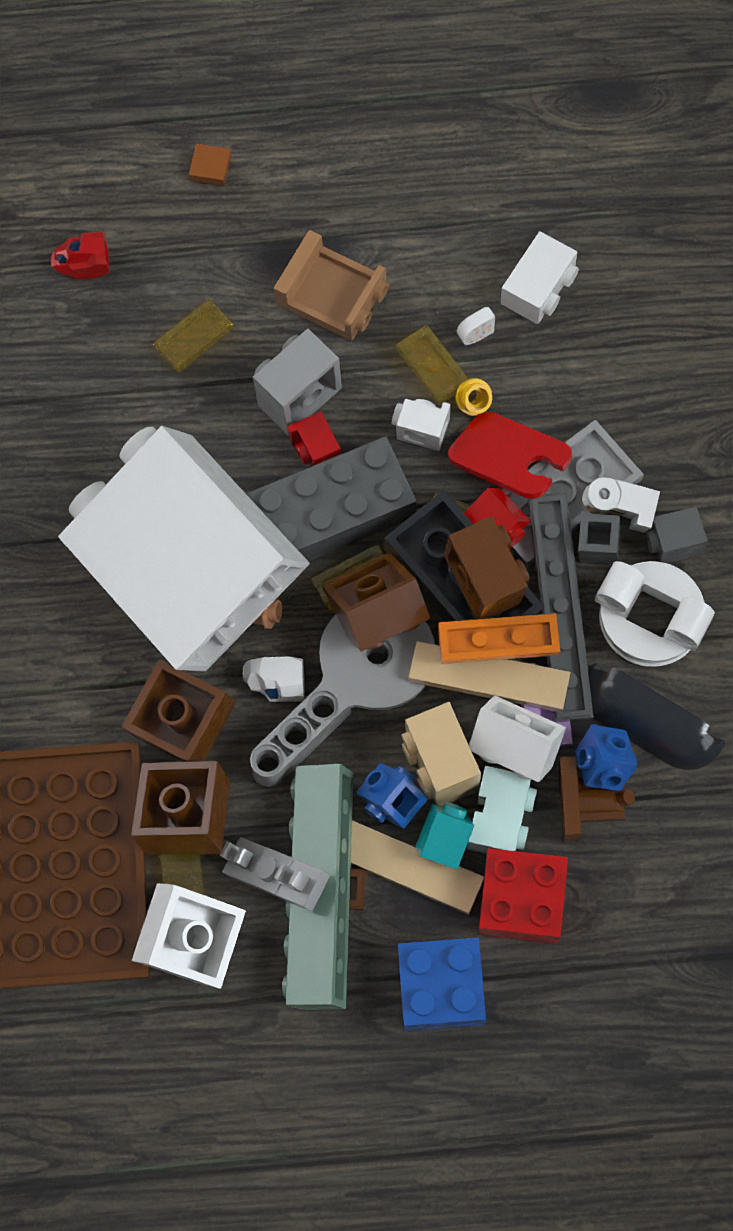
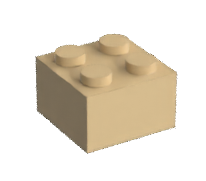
[401,702,481,806]

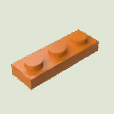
[438,613,560,664]

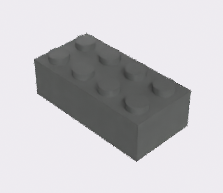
[247,436,417,562]

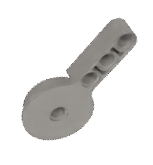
[250,615,435,787]

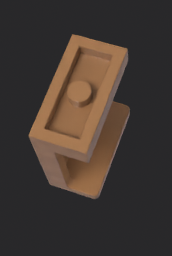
[274,230,389,341]

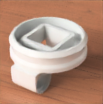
[595,561,715,666]

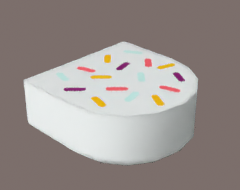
[457,307,495,345]

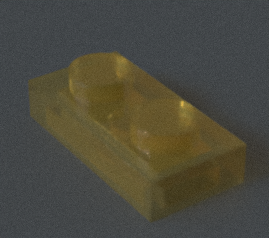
[397,325,468,405]

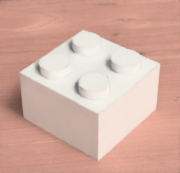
[132,883,246,989]

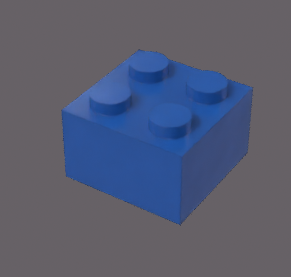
[398,938,486,1031]

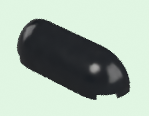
[588,663,725,770]

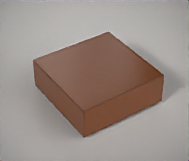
[189,144,232,186]

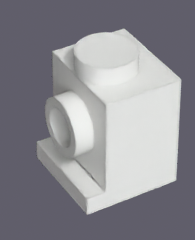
[392,399,450,451]

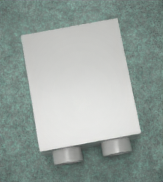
[58,426,310,671]

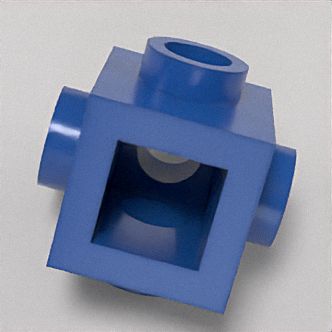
[575,725,637,791]
[356,763,428,829]

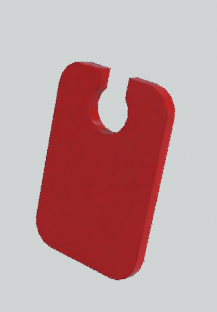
[448,412,572,499]

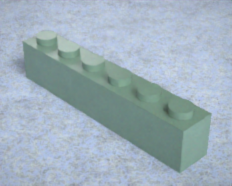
[282,764,354,1010]

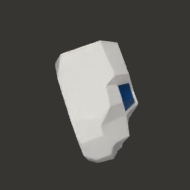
[243,656,305,702]

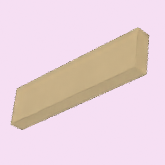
[408,641,571,713]
[351,821,484,915]

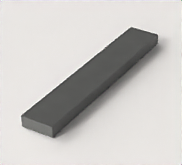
[528,493,593,723]

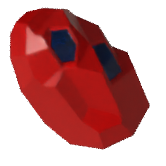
[51,232,110,280]

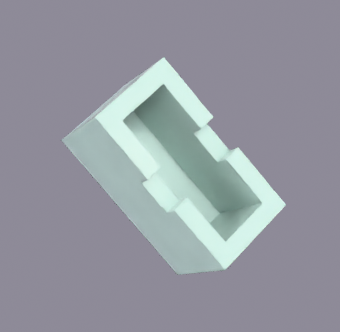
[467,766,537,854]

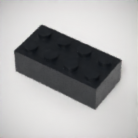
[383,490,544,622]

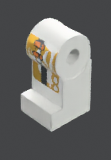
[582,477,660,533]

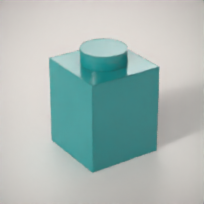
[415,802,475,869]

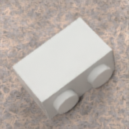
[501,231,579,324]
[469,696,566,782]

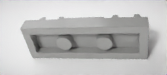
[220,837,330,912]

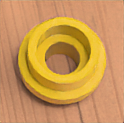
[456,378,492,416]

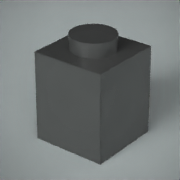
[645,506,708,563]
[578,513,620,564]

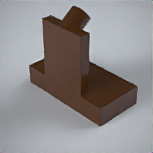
[558,756,635,843]

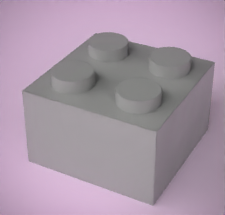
[253,329,342,436]

